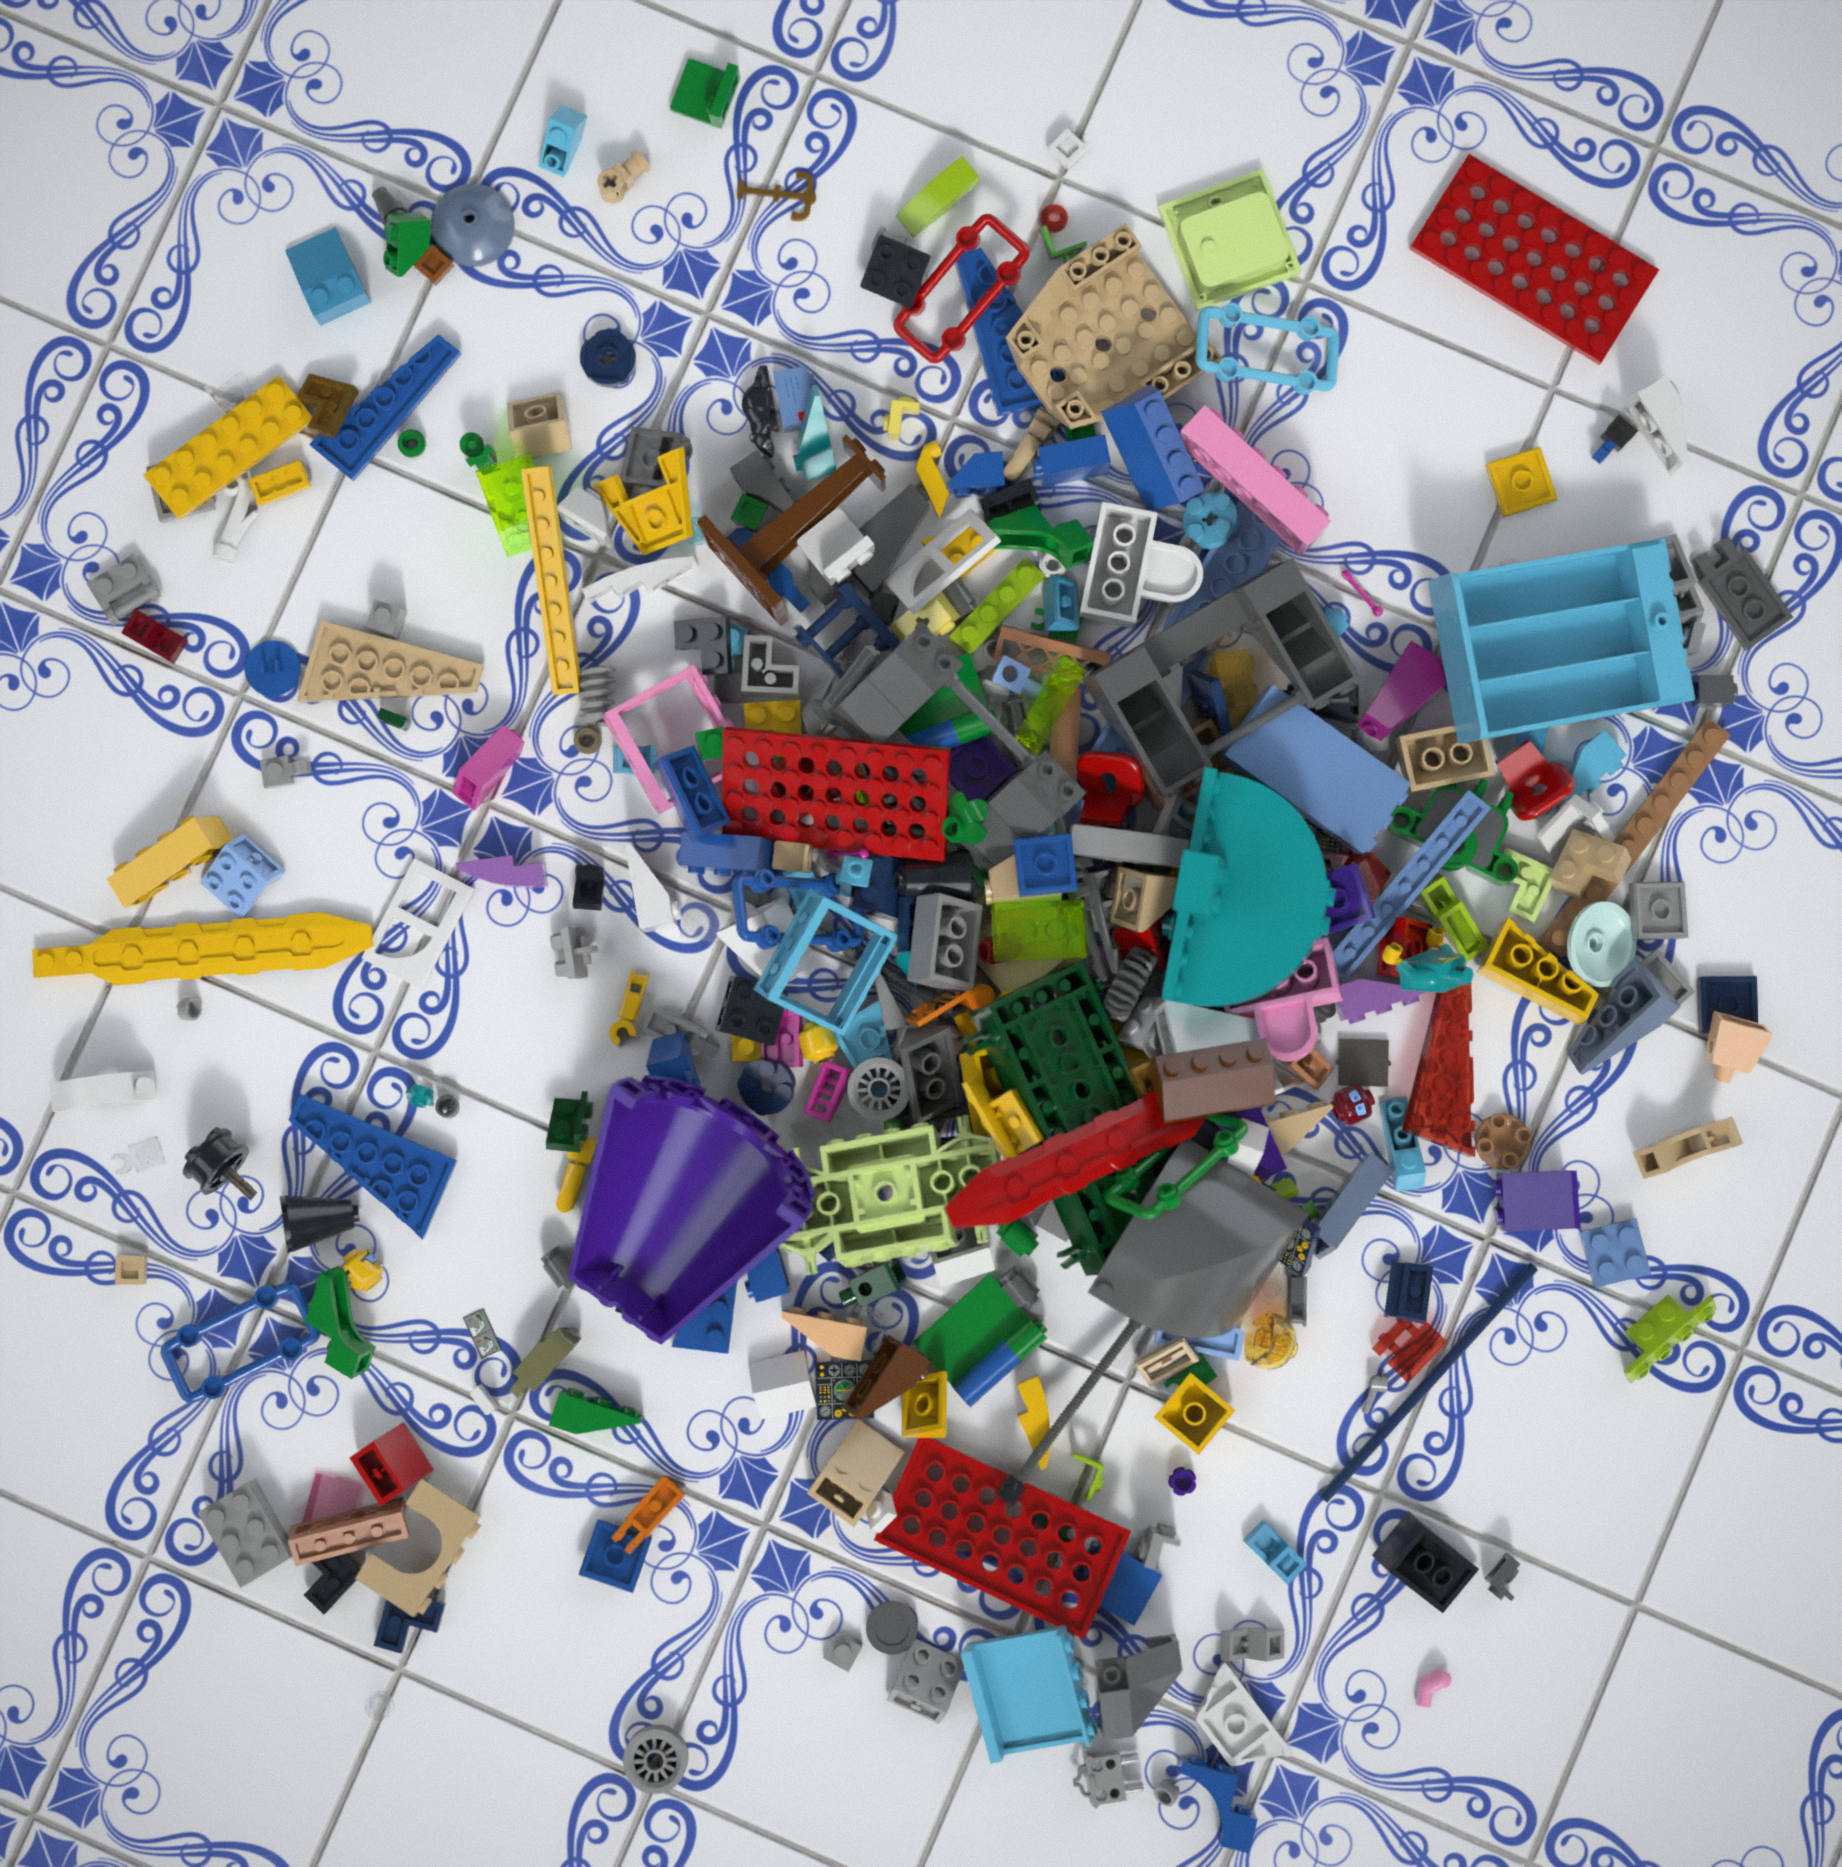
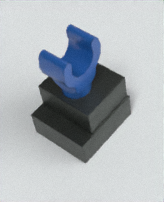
[1591,415,1638,464]

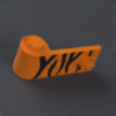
[904,981,995,1027]

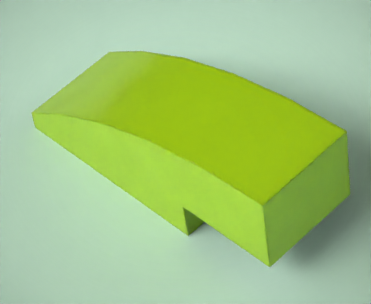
[896,156,979,238]
[1418,873,1489,963]

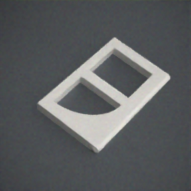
[884,509,1001,615]
[361,858,475,989]

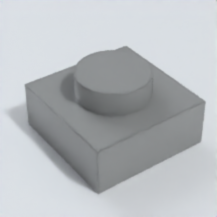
[1682,621,1706,655]
[823,1631,863,1672]

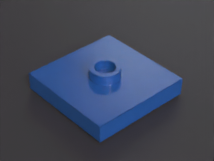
[1013,833,1078,897]
[578,1519,652,1594]

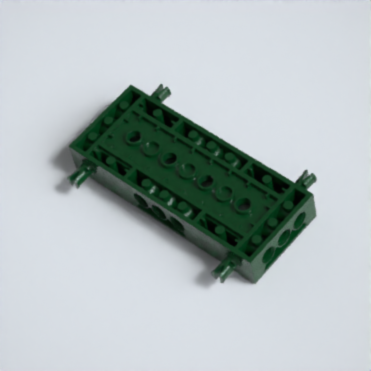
[962,961,1170,1276]

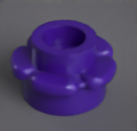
[1168,1467,1196,1496]

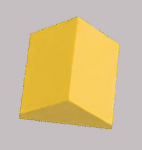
[901,1371,947,1438]

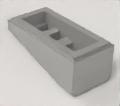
[875,973,908,1031]

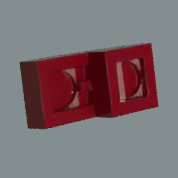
[121,609,189,664]

